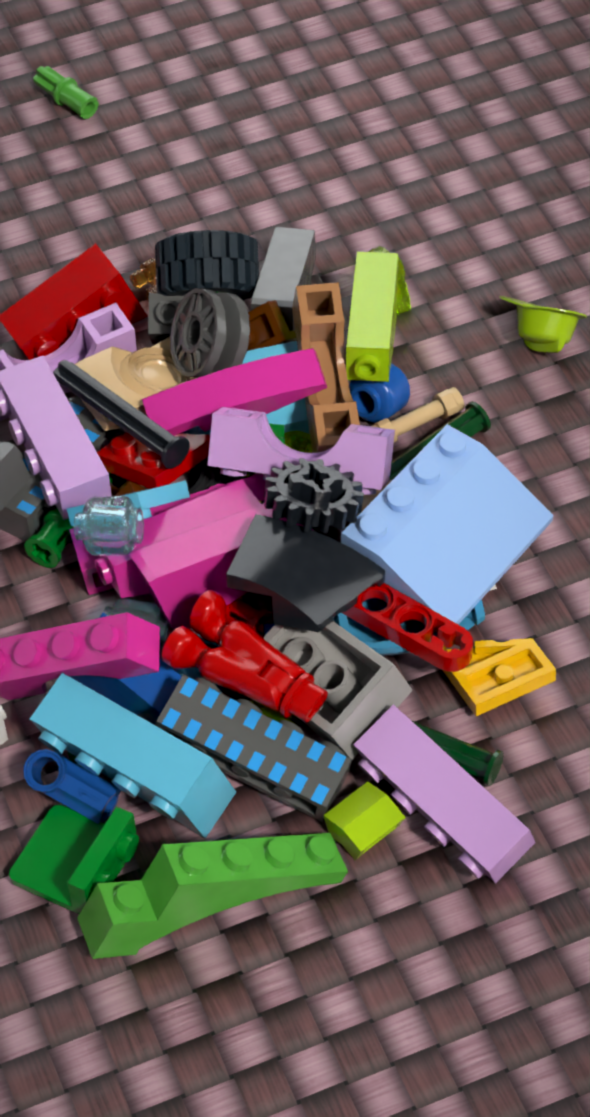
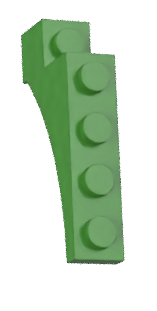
[77,833,348,959]

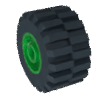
[155,230,259,301]

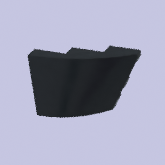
[226,514,385,632]

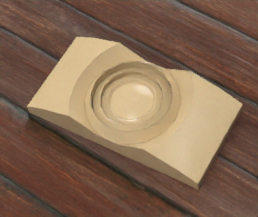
[75,337,196,431]

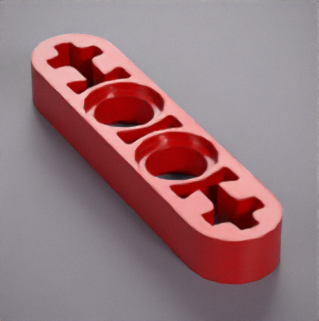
[342,583,473,672]

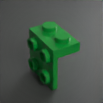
[9,805,139,914]

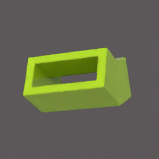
[323,781,406,860]

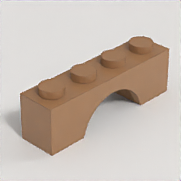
[292,282,360,453]

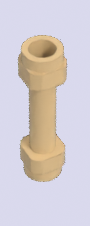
[370,387,465,443]

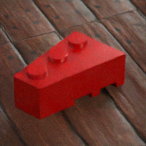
[0,243,148,360]

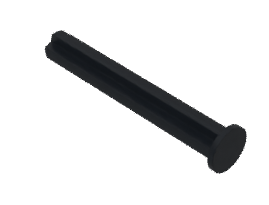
[53,360,190,469]

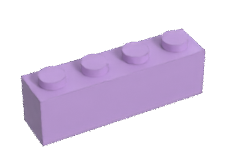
[0,356,112,520]
[353,704,536,884]

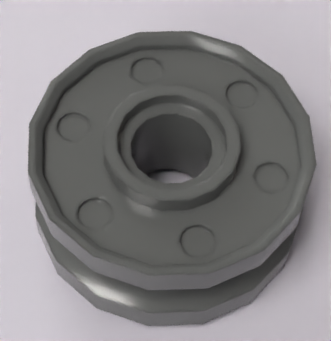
[170,288,250,378]

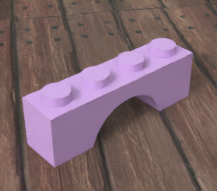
[0,303,137,421]
[208,407,395,495]

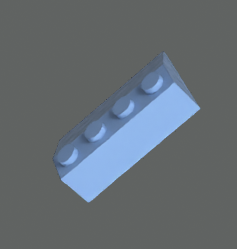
[341,424,553,625]

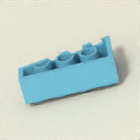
[30,673,236,839]

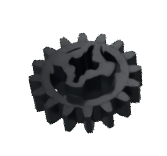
[263,458,364,533]

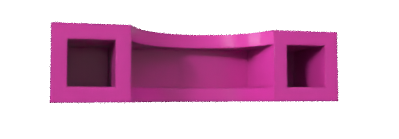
[0,612,160,700]

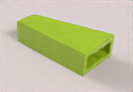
[346,251,398,382]

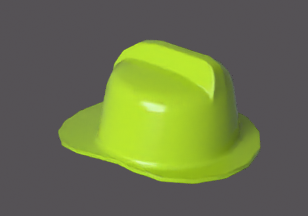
[499,296,587,353]

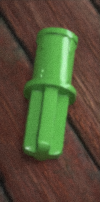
[33,66,99,119]

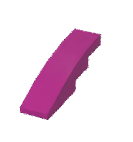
[142,348,328,436]

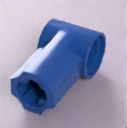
[23,749,121,824]

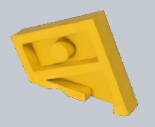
[443,638,556,716]

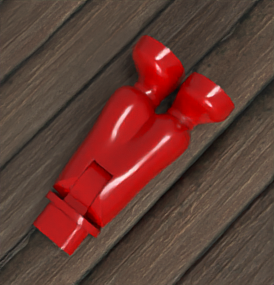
[161,590,328,723]

